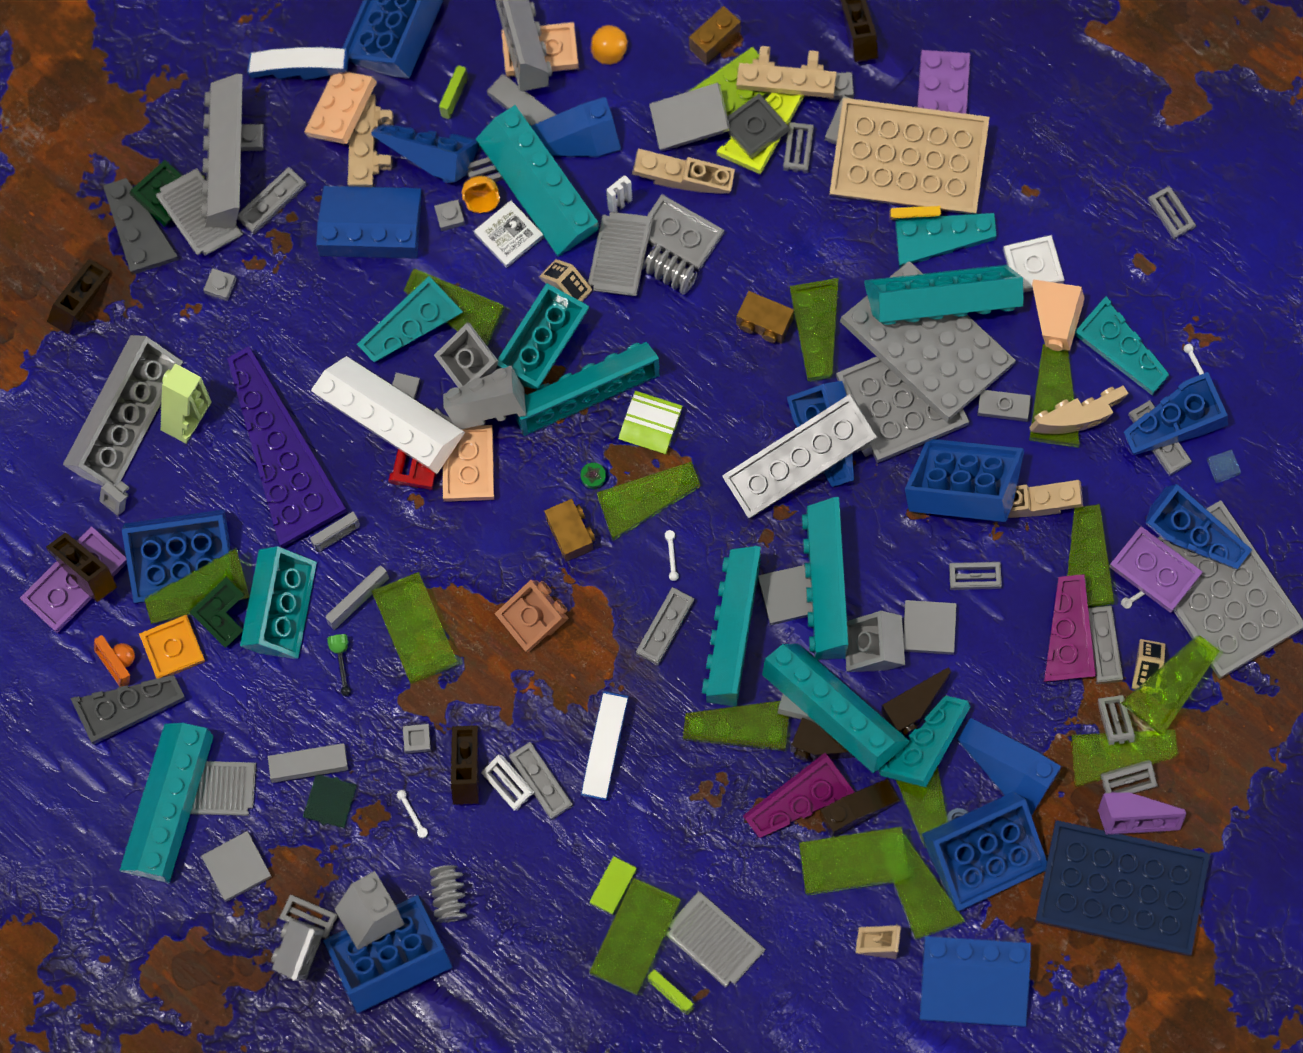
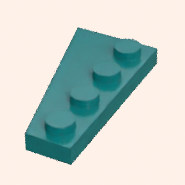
[895,213,996,268]
[357,276,463,363]
[1075,296,1169,396]
[878,695,970,787]

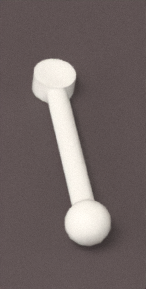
[1184,344,1204,375]
[665,530,679,581]
[1121,591,1145,609]
[397,790,428,838]

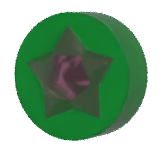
[580,463,606,489]

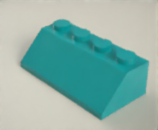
[496,283,590,389]
[240,546,317,659]

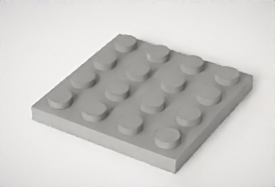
[836,357,969,463]

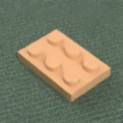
[502,22,579,76]
[304,72,377,144]
[443,425,494,502]

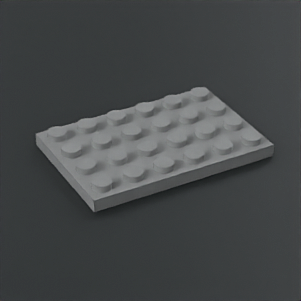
[840,261,1016,422]
[1158,500,1303,680]

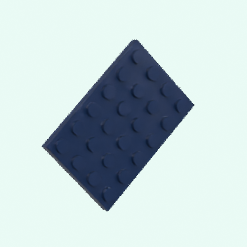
[1035,820,1210,957]

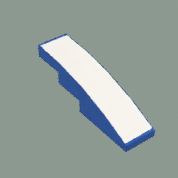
[247,47,349,80]
[581,691,629,800]

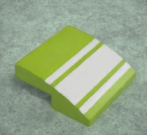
[618,391,683,454]

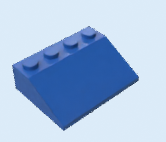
[342,0,443,78]
[316,186,422,259]
[905,439,1024,522]
[121,509,234,603]
[922,792,1047,911]
[323,895,452,1013]
[920,936,1031,1027]

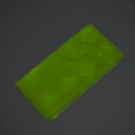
[372,572,458,684]
[799,827,910,895]
[589,878,681,995]

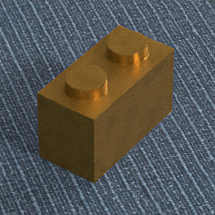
[689,6,741,65]
[736,291,794,344]
[544,499,595,562]

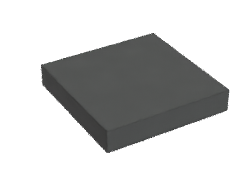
[727,94,790,159]

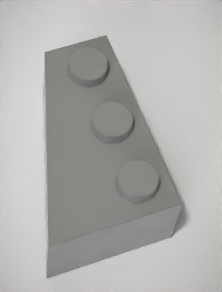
[443,366,526,429]

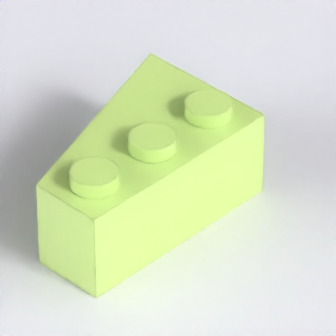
[161,364,212,443]

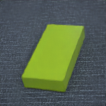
[439,65,468,119]
[589,856,637,915]
[648,969,694,1015]

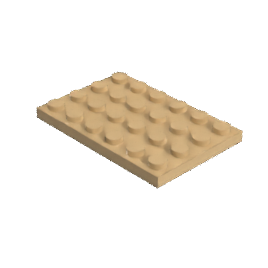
[830,98,990,214]

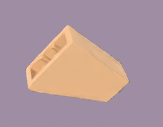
[1032,279,1085,351]

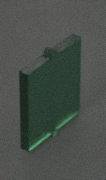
[303,775,357,828]

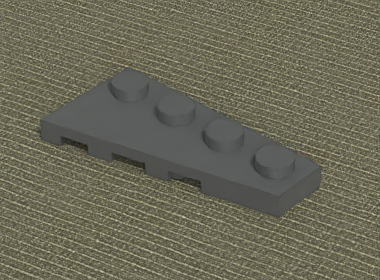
[103,178,179,275]
[70,675,186,745]

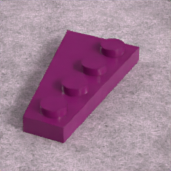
[1044,574,1096,682]
[743,753,854,838]

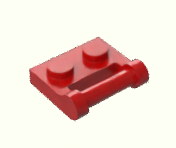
[388,449,436,490]

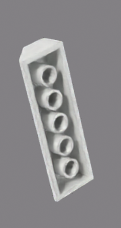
[311,356,465,474]

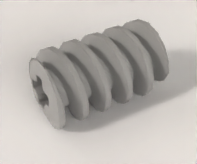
[642,245,698,295]
[429,865,467,922]

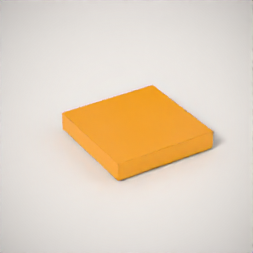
[139,615,205,679]

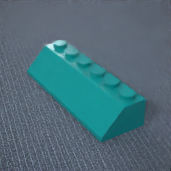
[476,105,599,257]
[865,265,1023,325]
[513,342,660,436]
[802,497,848,660]
[702,546,761,707]
[762,644,909,773]
[119,723,214,883]

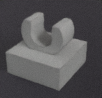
[99,481,129,516]

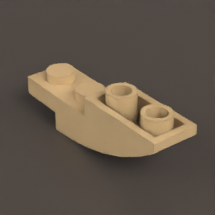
[632,149,735,193]
[1029,385,1129,434]
[1008,480,1083,518]

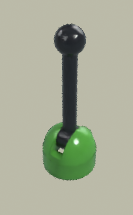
[327,634,351,696]

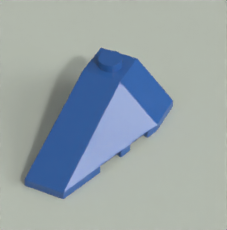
[531,97,621,158]
[371,124,480,183]
[1124,372,1228,455]
[787,381,854,487]
[1145,484,1252,569]
[957,718,1061,816]

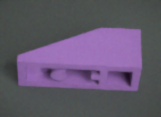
[1098,792,1186,834]

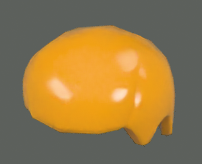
[591,25,628,65]
[461,176,500,213]

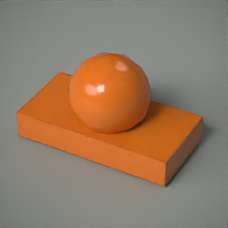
[94,635,135,687]

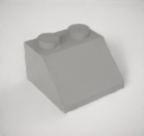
[434,323,499,388]
[846,611,905,672]
[335,871,404,950]
[271,919,324,981]

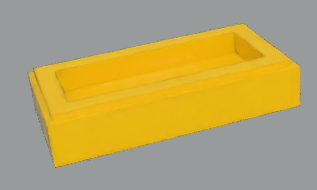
[890,206,941,220]

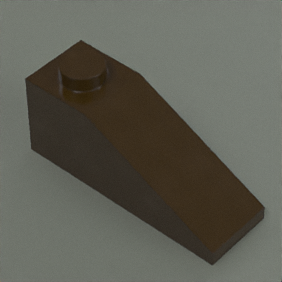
[840,0,878,62]
[47,259,110,334]
[46,532,117,602]
[881,667,951,736]
[790,718,855,761]
[451,725,479,805]
[820,779,900,839]

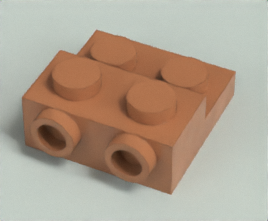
[494,580,569,652]

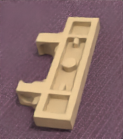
[736,46,836,98]
[348,95,393,187]

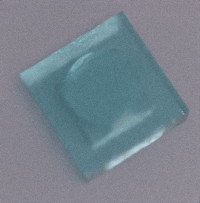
[1207,450,1241,483]

